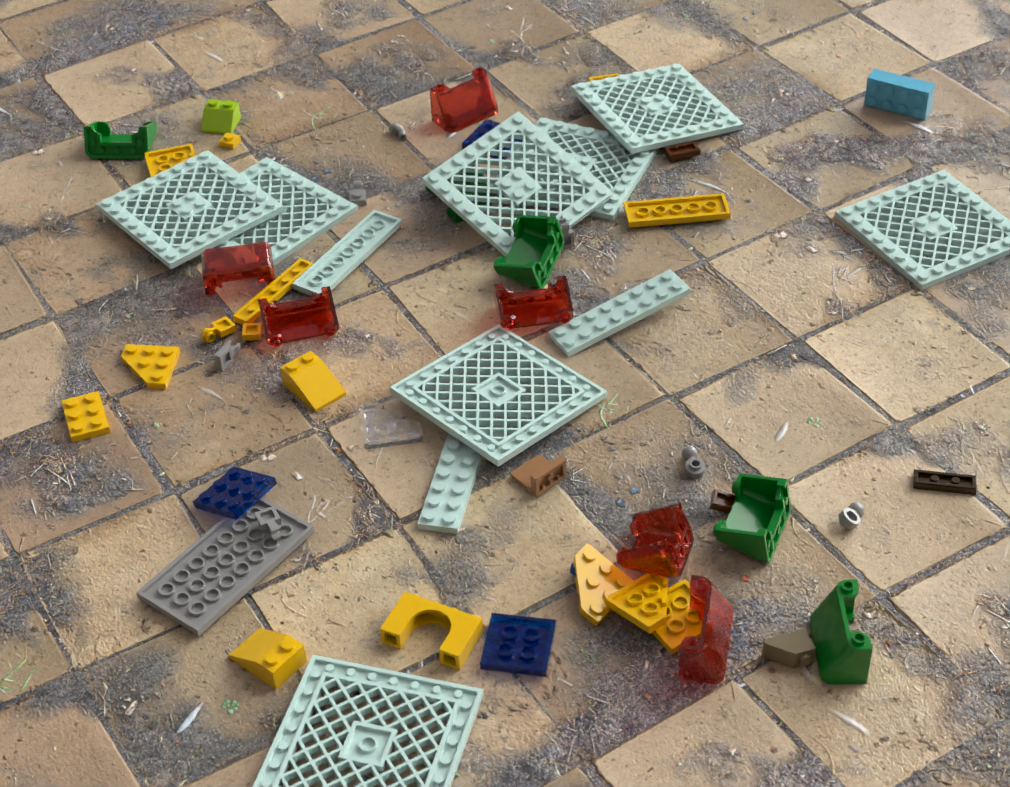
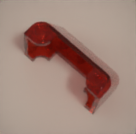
[430,67,498,133]
[201,242,276,295]
[494,275,574,330]
[258,286,339,347]
[616,503,694,578]
[679,575,734,684]

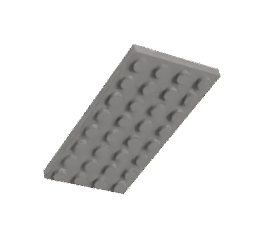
[136,492,315,636]

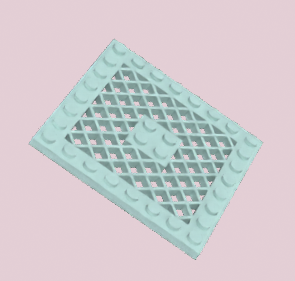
[571,64,744,154]
[422,111,613,257]
[490,117,660,221]
[96,150,284,269]
[170,157,358,276]
[835,170,1010,290]
[390,324,607,467]
[253,655,484,787]

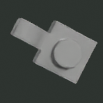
[349,180,367,206]
[558,218,574,249]
[214,340,241,371]
[254,506,282,541]

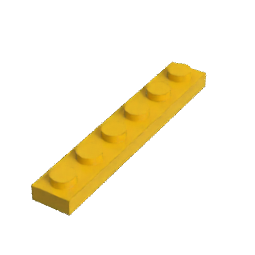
[233,258,314,325]

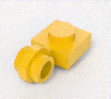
[201,316,237,343]

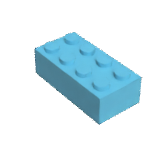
[864,68,935,120]

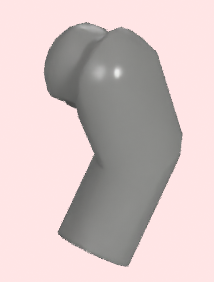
[389,123,407,141]

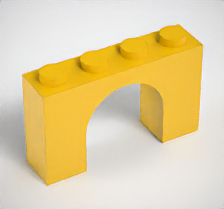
[380,592,483,670]

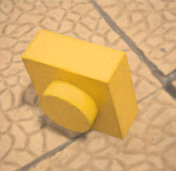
[219,133,241,149]
[242,323,262,341]

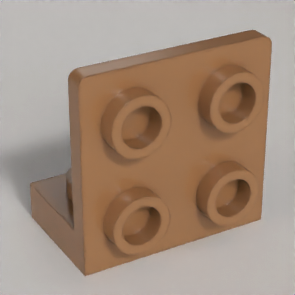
[510,454,566,497]

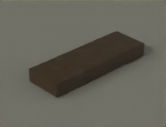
[913,469,977,495]

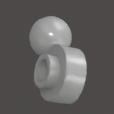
[682,446,705,479]
[839,502,865,529]

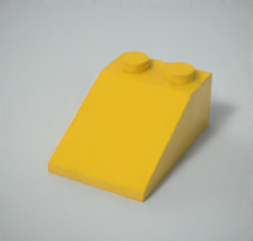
[280,350,346,412]
[228,628,307,690]

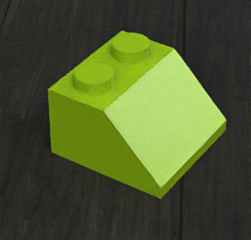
[201,99,241,135]

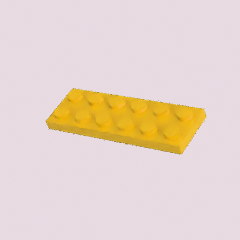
[623,193,731,228]

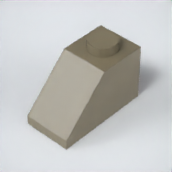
[762,629,816,668]

